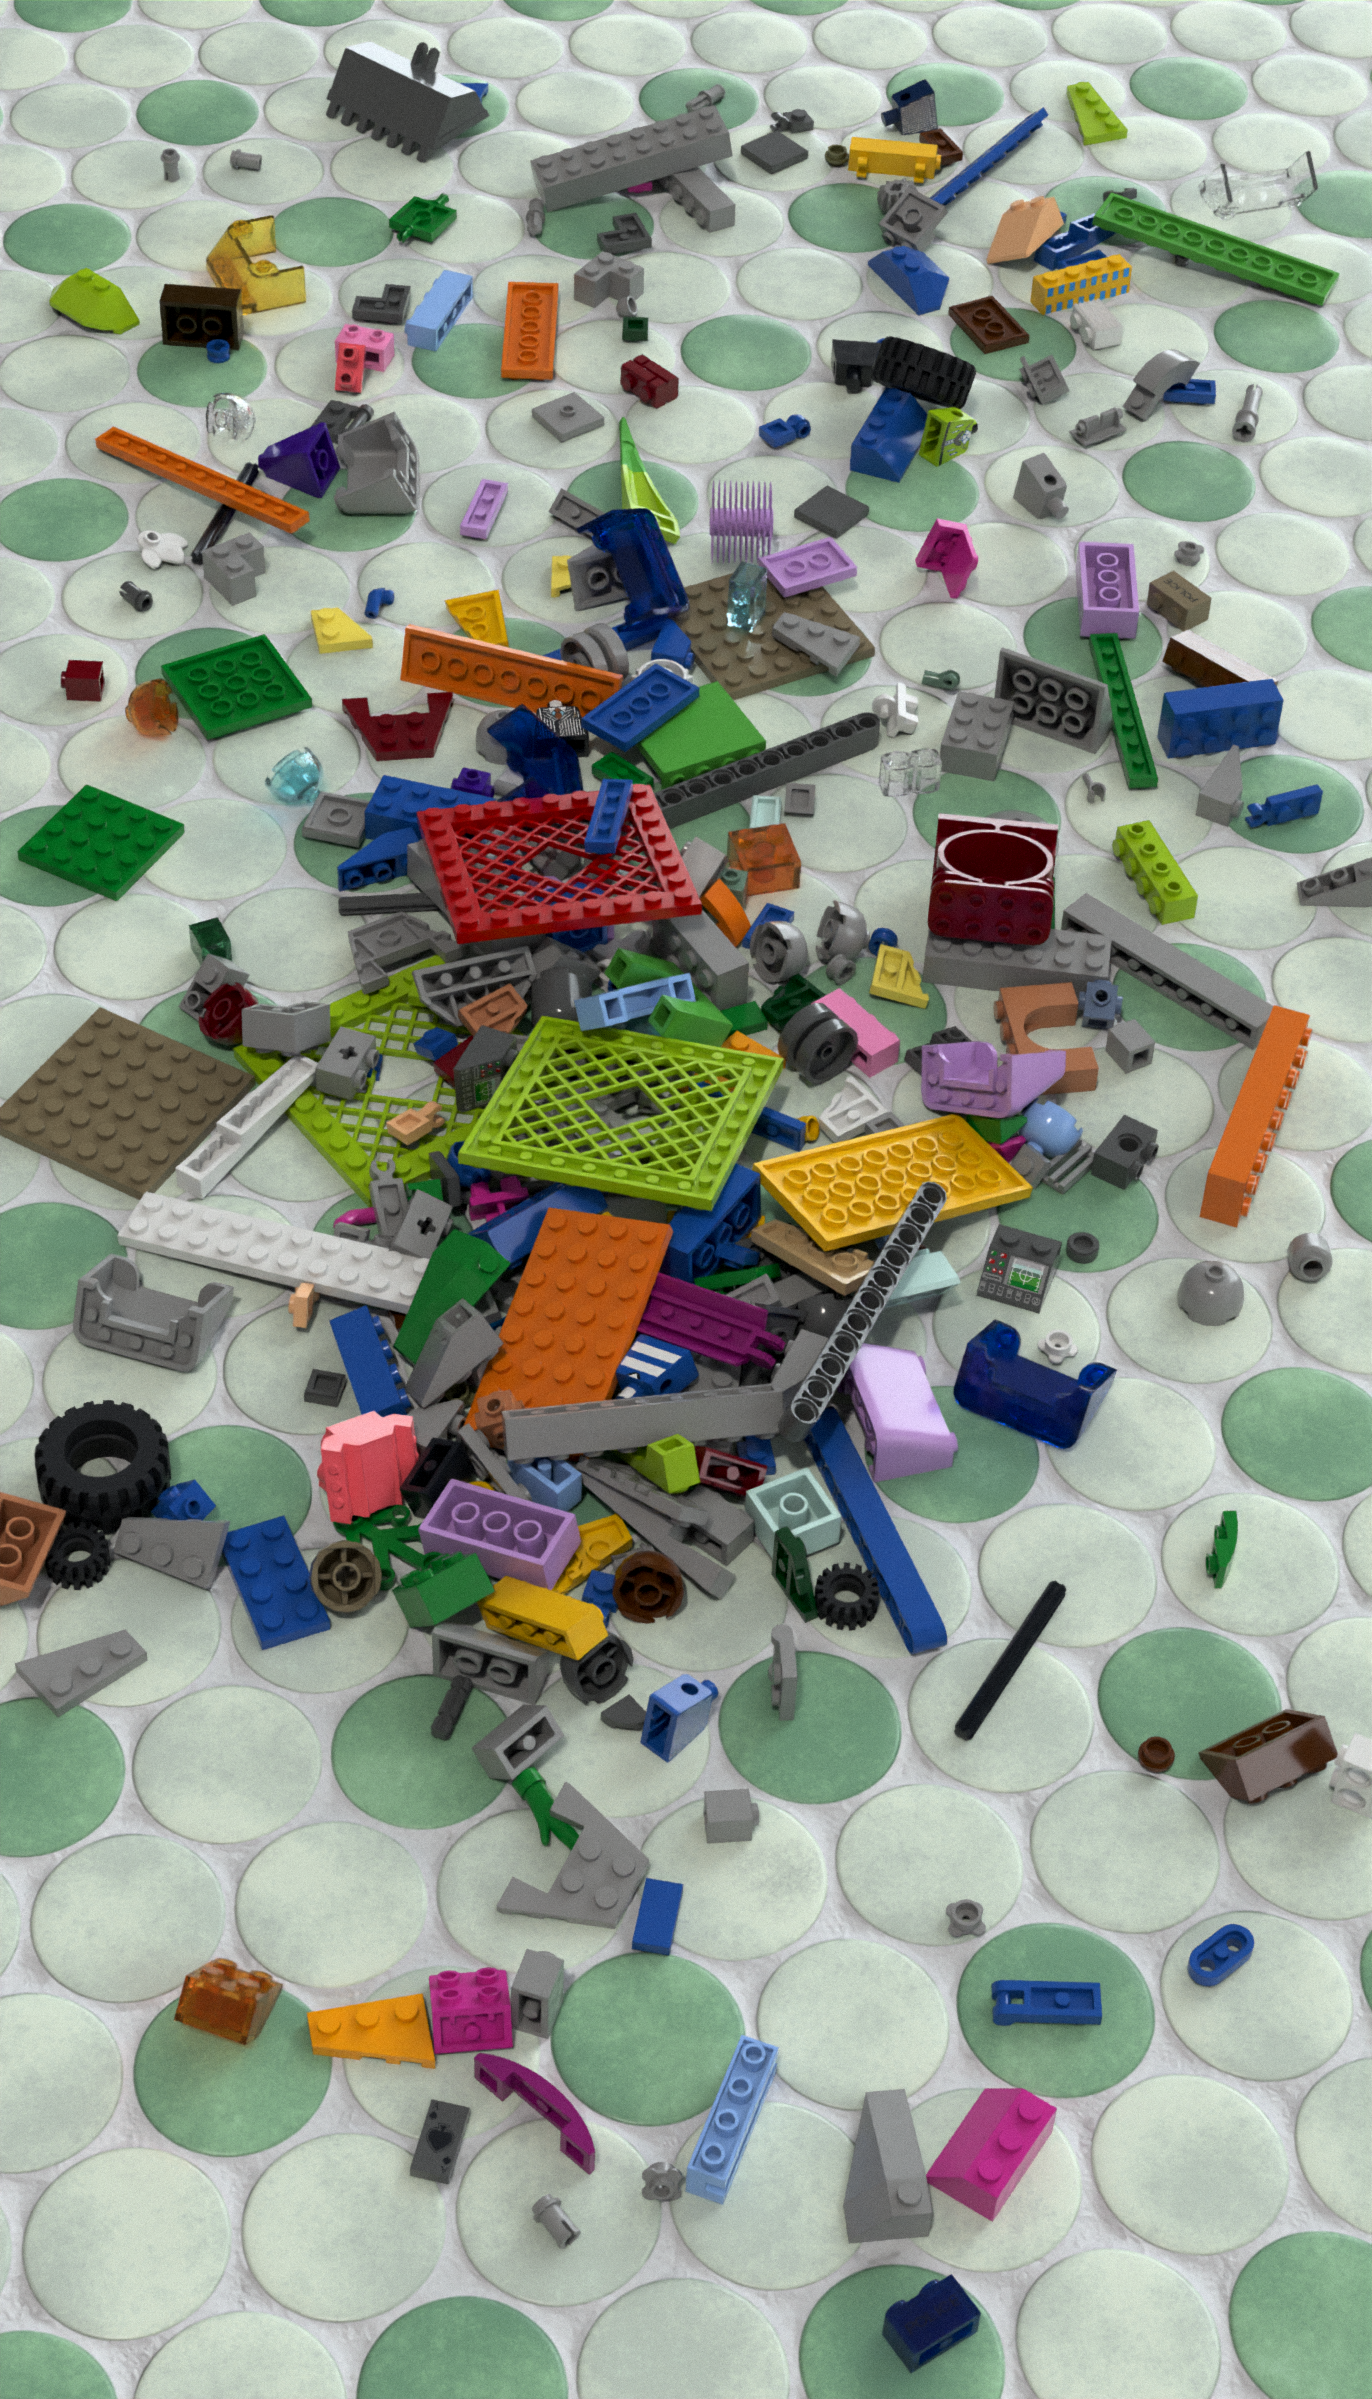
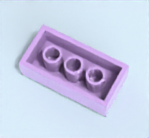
[1076,542,1139,639]
[418,1478,581,1591]

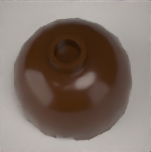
[612,1550,684,1624]

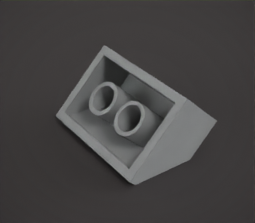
[432,1621,550,1705]

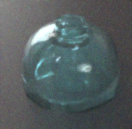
[265,747,324,805]

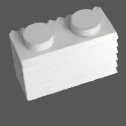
[1070,298,1123,350]

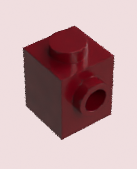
[61,660,105,702]

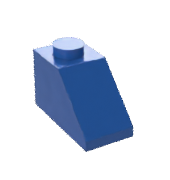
[651,618,695,670]

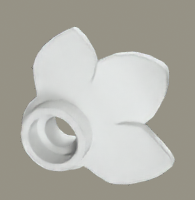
[137,530,188,569]

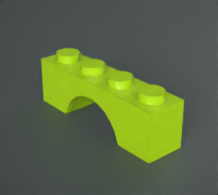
[610,1434,700,1494]

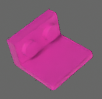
[429,1967,513,2054]

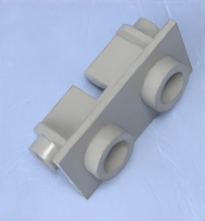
[1069,407,1127,446]

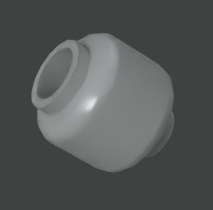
[1287,1233,1332,1281]

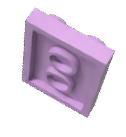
[758,537,857,598]

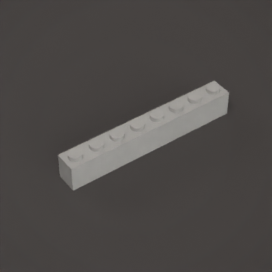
[1061,893,1273,1050]
[501,1383,784,1464]

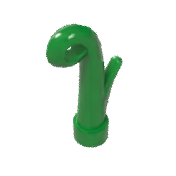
[512,1767,579,1850]

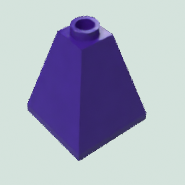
[258,422,341,498]

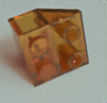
[174,1958,283,2045]

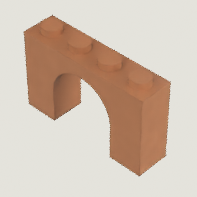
[993,982,1099,1095]

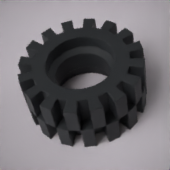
[45,1522,110,1590]
[814,1562,879,1631]

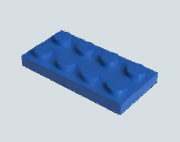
[581,663,700,752]
[222,1515,330,1650]

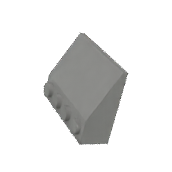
[994,647,1112,754]

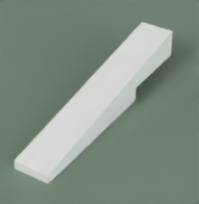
[175,1054,318,1199]

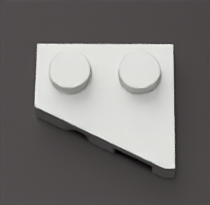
[818,1075,888,1143]

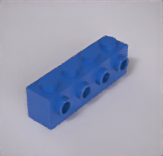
[329,1305,412,1417]

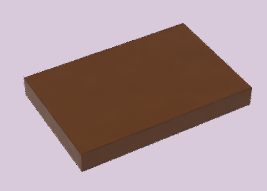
[948,296,1030,354]

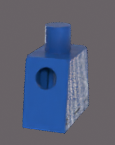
[640,1674,718,1763]

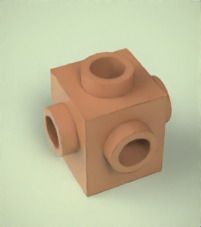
[474,1389,525,1448]

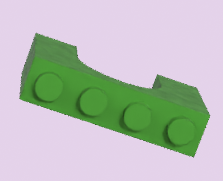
[604,947,733,1047]

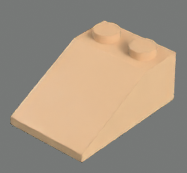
[986,196,1064,264]

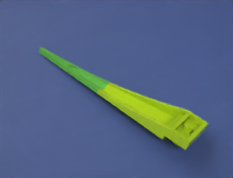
[619,417,680,544]

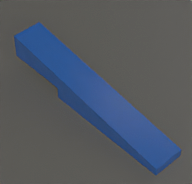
[1034,213,1116,271]

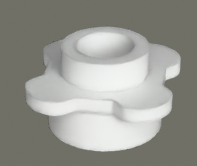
[1038,1330,1078,1364]

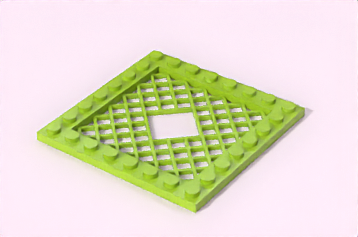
[233,955,570,1207]
[458,1016,784,1211]

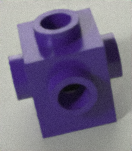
[450,767,495,798]

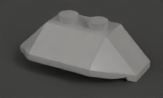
[412,946,537,1028]

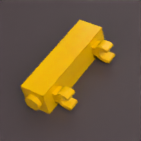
[848,137,941,183]

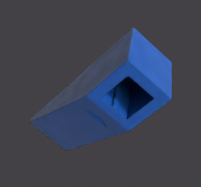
[337,826,419,892]

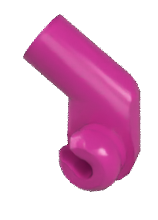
[333,1207,376,1228]

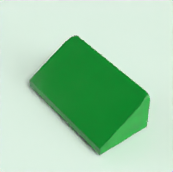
[966,1114,1027,1144]

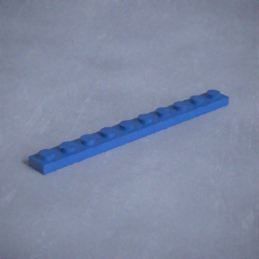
[930,107,1048,206]

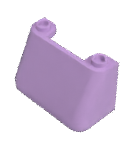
[921,1041,1066,1118]
[837,1343,958,1483]

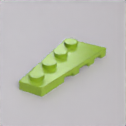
[1066,82,1128,146]

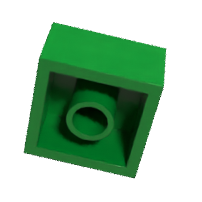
[392,1551,495,1628]

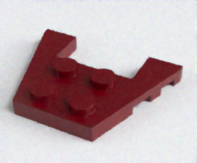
[342,692,453,761]

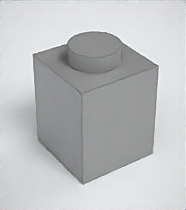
[1105,1019,1155,1074]
[703,1788,759,1844]

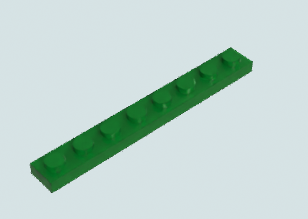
[1089,633,1158,788]

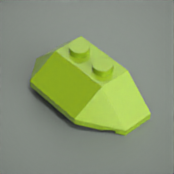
[49,267,140,335]

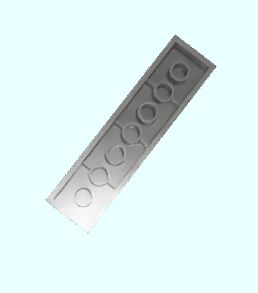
[530,105,733,212]

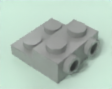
[879,187,948,252]

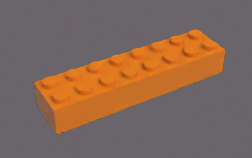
[1199,1005,1313,1228]

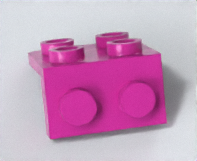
[915,518,978,599]

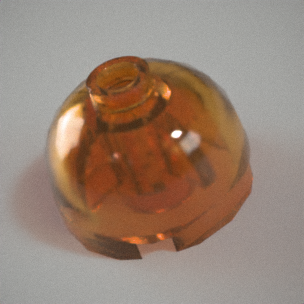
[125,678,178,737]

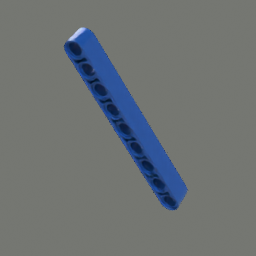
[804,1406,947,1655]

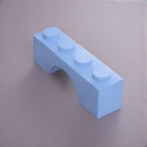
[574,973,696,1031]

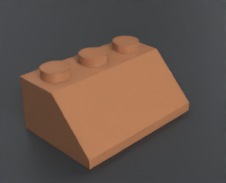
[0,1492,66,1606]

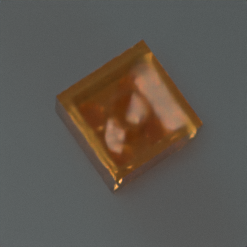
[727,823,801,896]

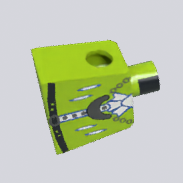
[918,407,978,467]

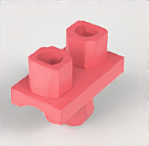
[334,343,366,393]

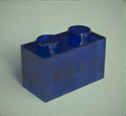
[882,2274,981,2373]

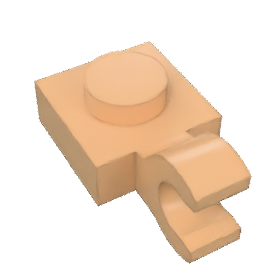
[386,1101,445,1145]
[288,1282,320,1328]

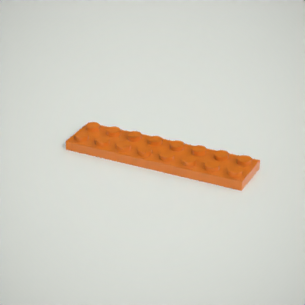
[400,624,623,717]

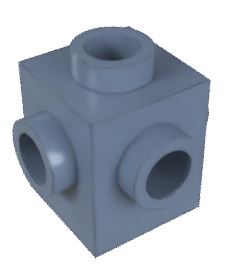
[1078,980,1123,1030]

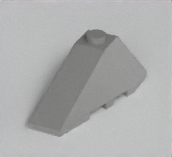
[843,2089,932,2244]

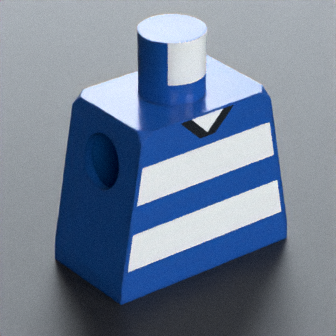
[616,1334,699,1399]

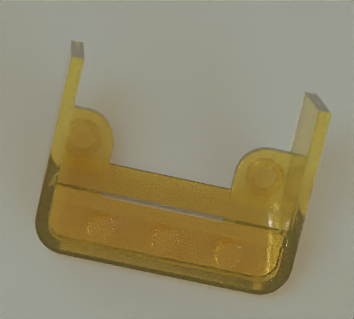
[206,215,306,315]

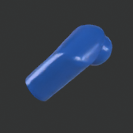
[364,588,394,619]

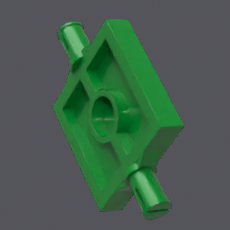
[389,193,457,243]

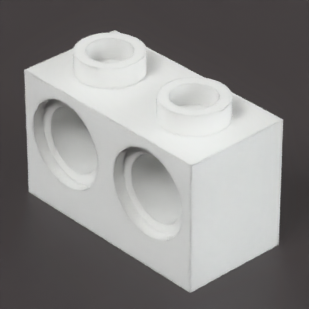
[1329,1733,1372,1819]

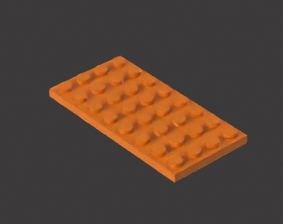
[463,1207,673,1462]

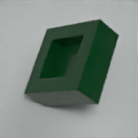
[622,317,648,342]

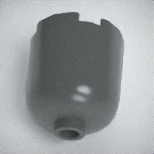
[531,967,592,1029]

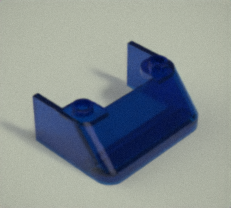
[576,508,690,633]
[487,704,584,827]

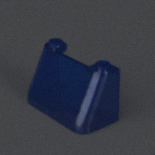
[953,1319,1117,1449]

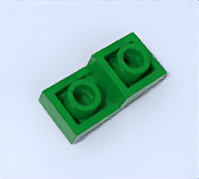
[1205,1511,1238,1588]

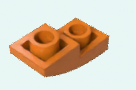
[700,878,751,947]

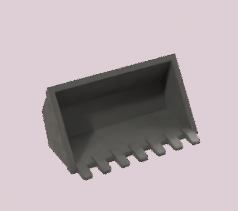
[326,41,490,162]

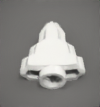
[586,928,652,984]

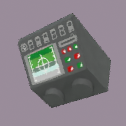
[453,1025,519,1112]
[976,1224,1062,1314]

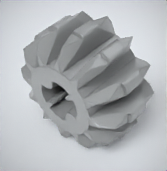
[877,178,918,214]

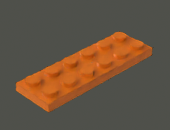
[501,282,559,381]

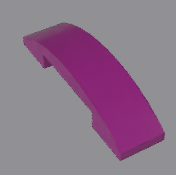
[474,2053,595,2175]

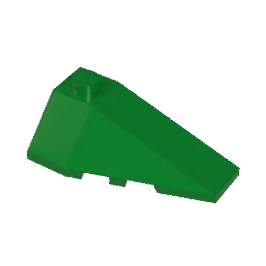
[393,1229,511,1366]

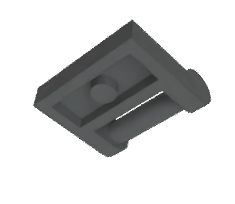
[311,400,374,444]

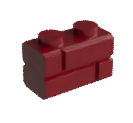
[620,354,679,409]
[694,1446,767,1498]

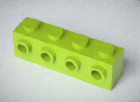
[1112,820,1198,925]

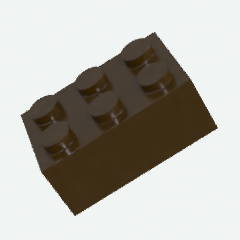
[159,284,244,350]

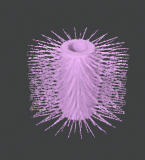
[709,480,773,564]

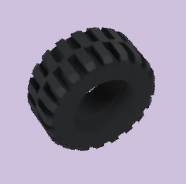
[871,336,976,409]
[34,1400,172,1534]

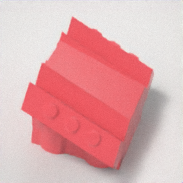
[317,1411,419,1524]

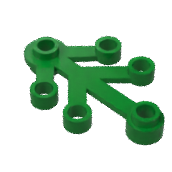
[333,1505,442,1591]

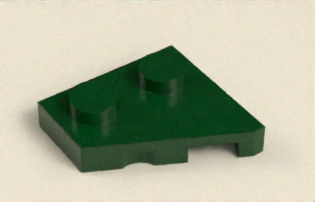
[761,973,826,1030]
[772,1526,818,1623]

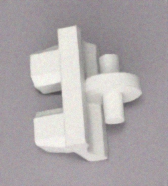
[872,682,918,738]

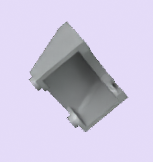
[334,411,419,514]
[73,1254,234,1372]

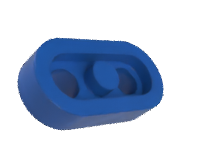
[1187,1924,1254,1986]

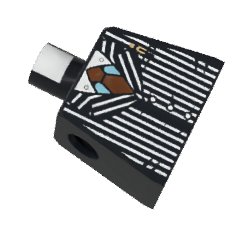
[534,700,589,760]

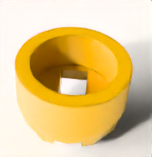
[797,1115,819,1141]

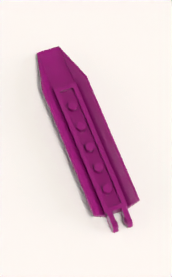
[636,1272,786,1369]

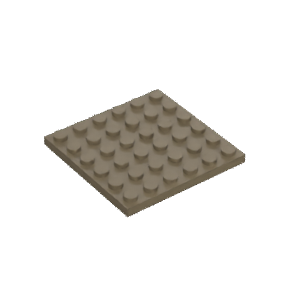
[650,566,875,700]
[0,1007,255,1200]

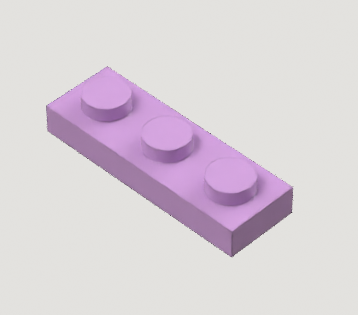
[460,479,508,539]

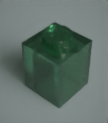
[189,917,232,965]

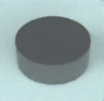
[1066,1232,1099,1264]

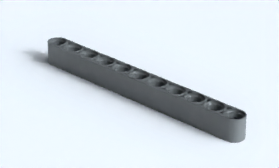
[630,712,880,841]
[778,1181,947,1442]

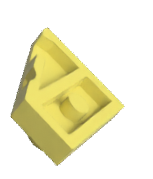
[869,944,929,1009]

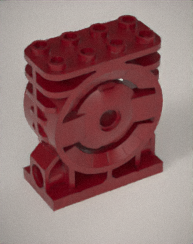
[927,813,1058,945]

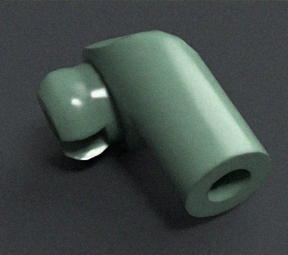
[922,670,960,690]

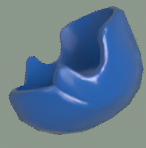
[446,1141,493,1189]

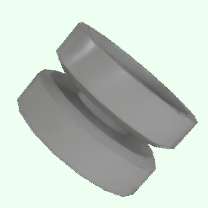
[560,623,629,680]

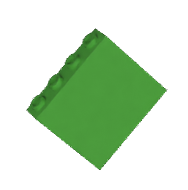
[635,681,766,790]

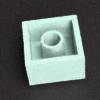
[745,1467,841,1560]

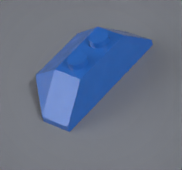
[868,246,949,316]

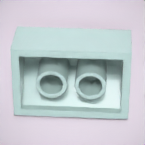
[847,1248,960,1309]

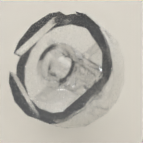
[206,393,256,447]

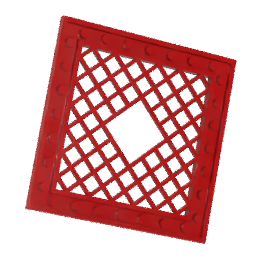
[416,784,702,944]

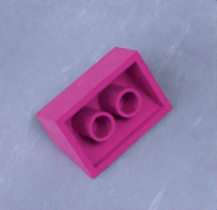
[926,2088,1057,2222]

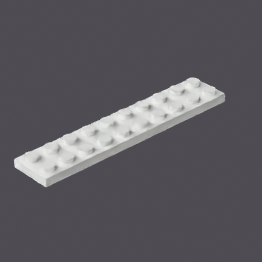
[117,1192,429,1314]

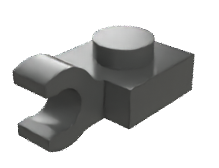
[770,109,814,133]

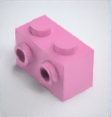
[335,324,395,372]

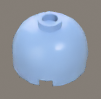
[1018,1098,1083,1158]

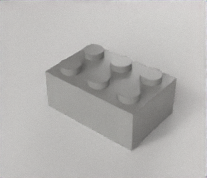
[938,691,1014,781]

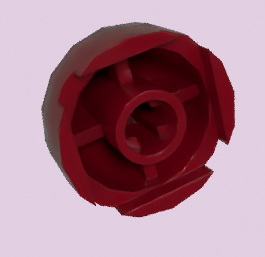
[198,982,259,1046]

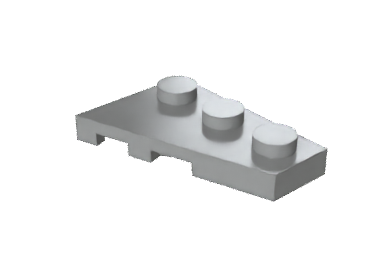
[113,1517,230,1589]

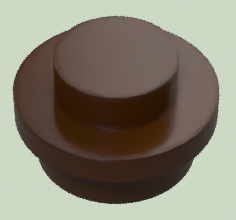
[1138,1736,1175,1772]

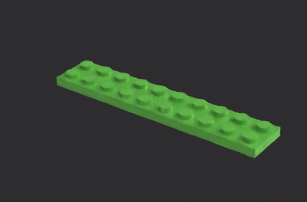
[1092,192,1340,306]

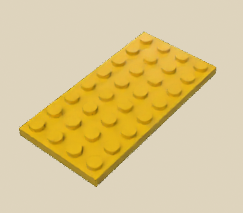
[752,1113,1033,1252]

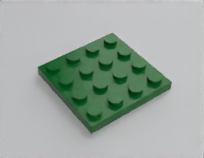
[161,634,312,740]
[17,784,185,901]

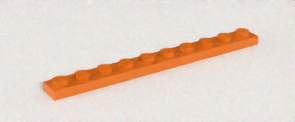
[95,427,310,534]

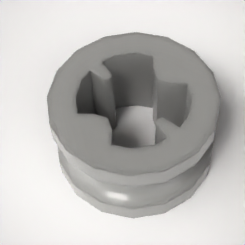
[826,954,856,985]

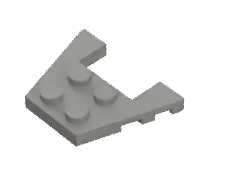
[347,911,470,995]
[497,1782,649,1929]

